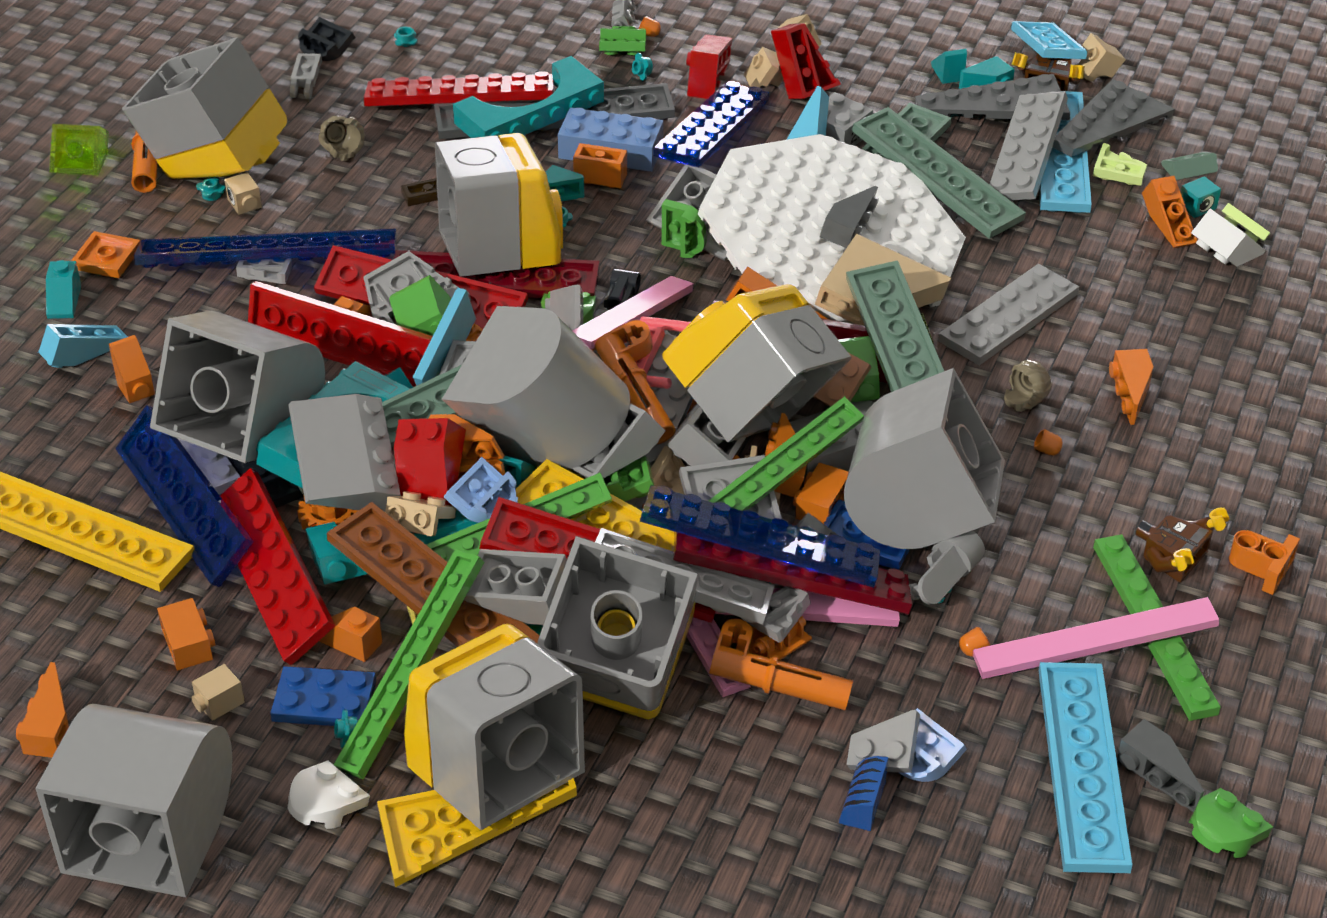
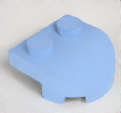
[444,457,518,523]
[899,708,967,782]

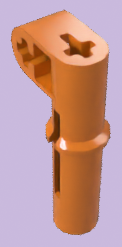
[131,131,158,193]
[594,320,676,444]
[709,618,853,711]

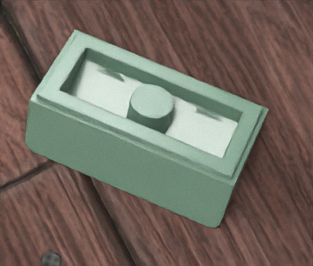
[1161,152,1218,180]

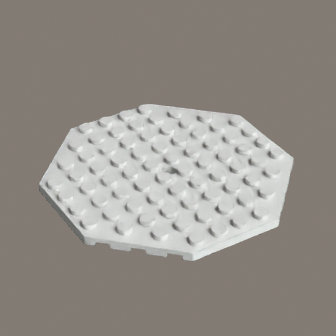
[698,134,966,324]

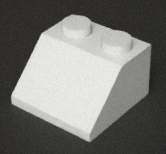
[1191,209,1266,267]

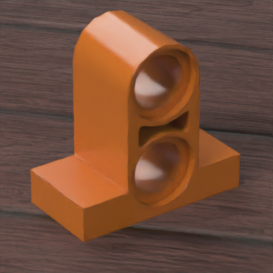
[1229,530,1300,595]

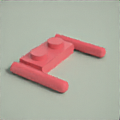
[625,316,691,389]

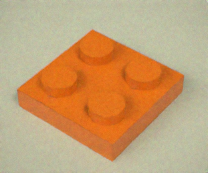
[71,231,142,278]

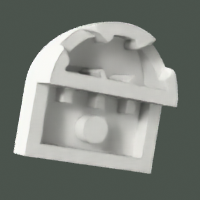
[288,761,370,829]

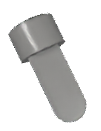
[909,530,985,605]

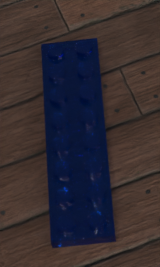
[653,81,769,168]
[115,405,254,587]
[640,485,880,588]

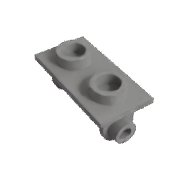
[611,0,636,27]

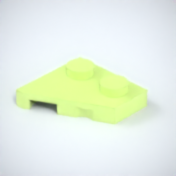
[1093,143,1147,186]
[1222,203,1270,242]

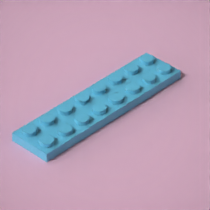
[1039,91,1092,213]
[1038,662,1132,873]

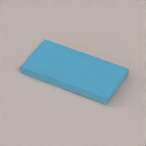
[1011,21,1088,59]
[413,288,476,386]

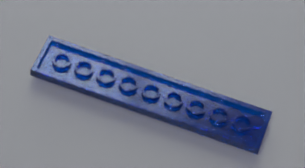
[134,229,397,268]

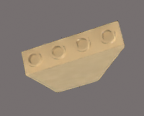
[815,234,951,326]

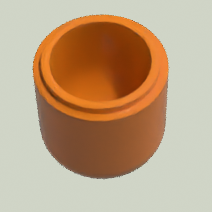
[639,16,661,37]
[1034,429,1063,455]
[959,627,991,657]

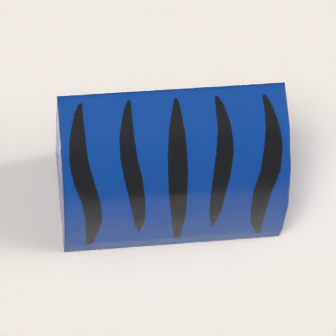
[839,756,888,831]

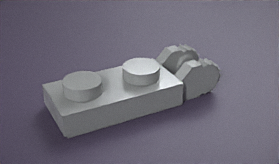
[290,53,322,99]

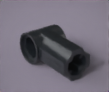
[604,268,641,310]

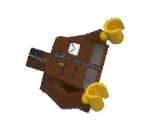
[1011,52,1085,91]
[1136,507,1230,583]

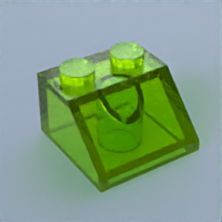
[49,124,109,175]

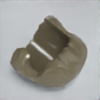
[319,116,365,162]
[1004,360,1052,412]

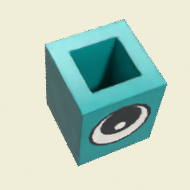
[1181,176,1221,218]

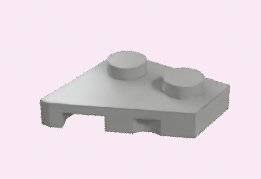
[236,258,292,284]
[846,710,920,773]

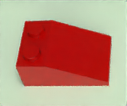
[394,418,466,506]

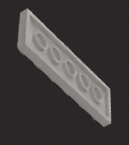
[989,91,1068,200]
[938,264,1079,366]
[595,528,775,625]

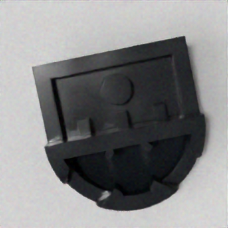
[298,17,356,61]

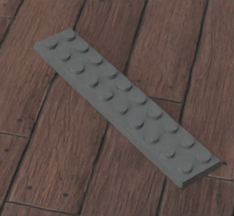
[434,83,675,139]

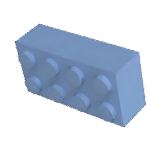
[558,108,663,171]

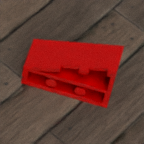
[771,23,841,99]
[686,34,732,100]

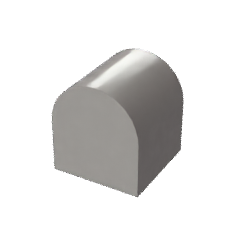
[442,306,630,470]
[150,311,325,463]
[844,368,1005,549]
[36,703,232,897]

